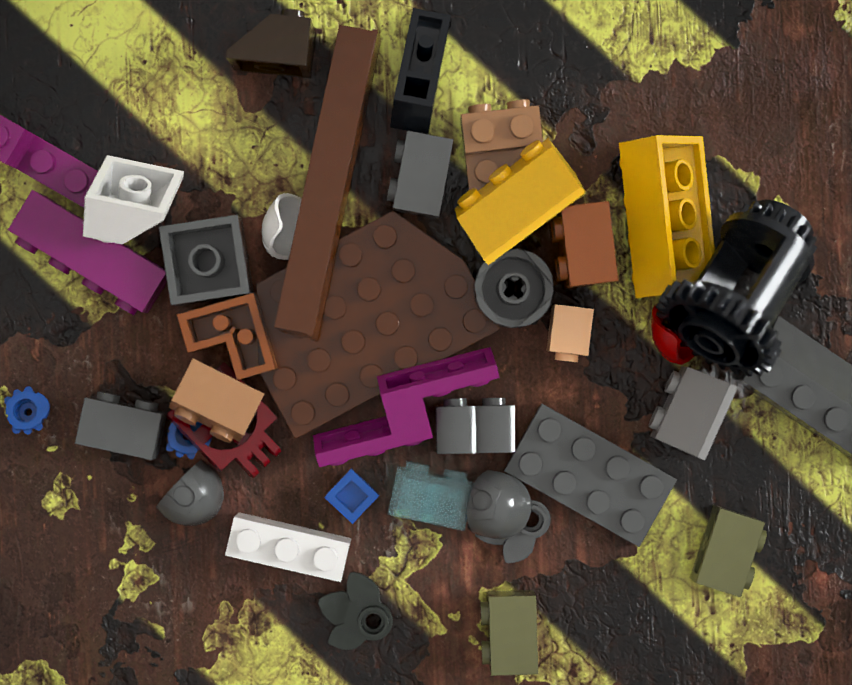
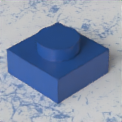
[324,468,380,524]

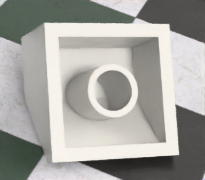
[83,155,184,244]

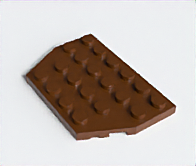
[256,211,500,439]

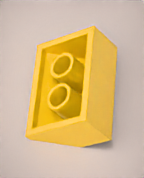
[455,138,586,265]

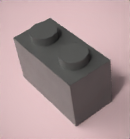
[387,131,454,220]
[75,391,168,460]

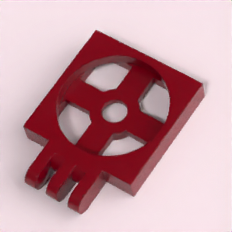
[166,362,282,478]

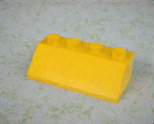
[619,135,715,298]

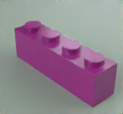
[8,190,167,315]

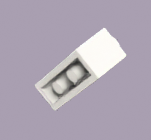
[225,512,351,582]

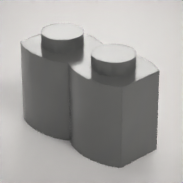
[435,398,516,454]

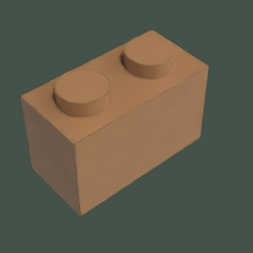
[169,359,264,443]

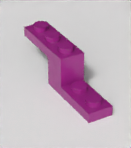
[0,115,98,208]
[313,347,500,467]

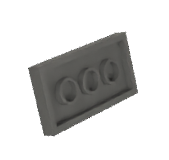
[504,403,677,547]

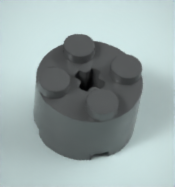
[473,249,553,328]

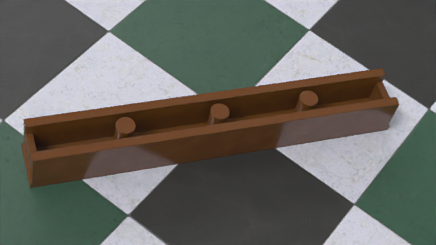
[274,25,381,341]

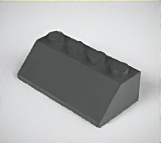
[734,316,852,459]

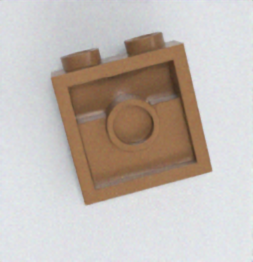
[460,99,543,190]

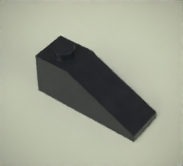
[390,8,451,134]

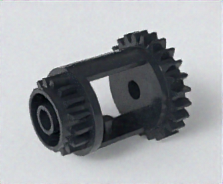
[655,200,817,377]

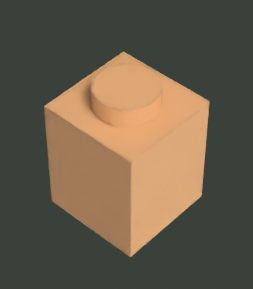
[546,304,594,363]

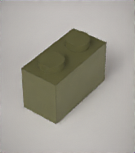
[690,505,767,597]
[480,590,538,676]

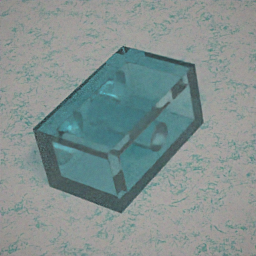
[388,461,474,531]

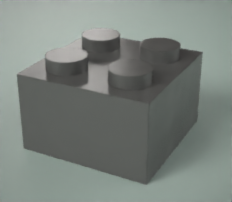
[159,215,254,306]

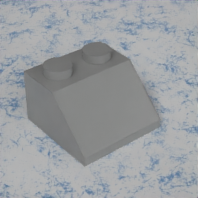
[648,366,738,460]

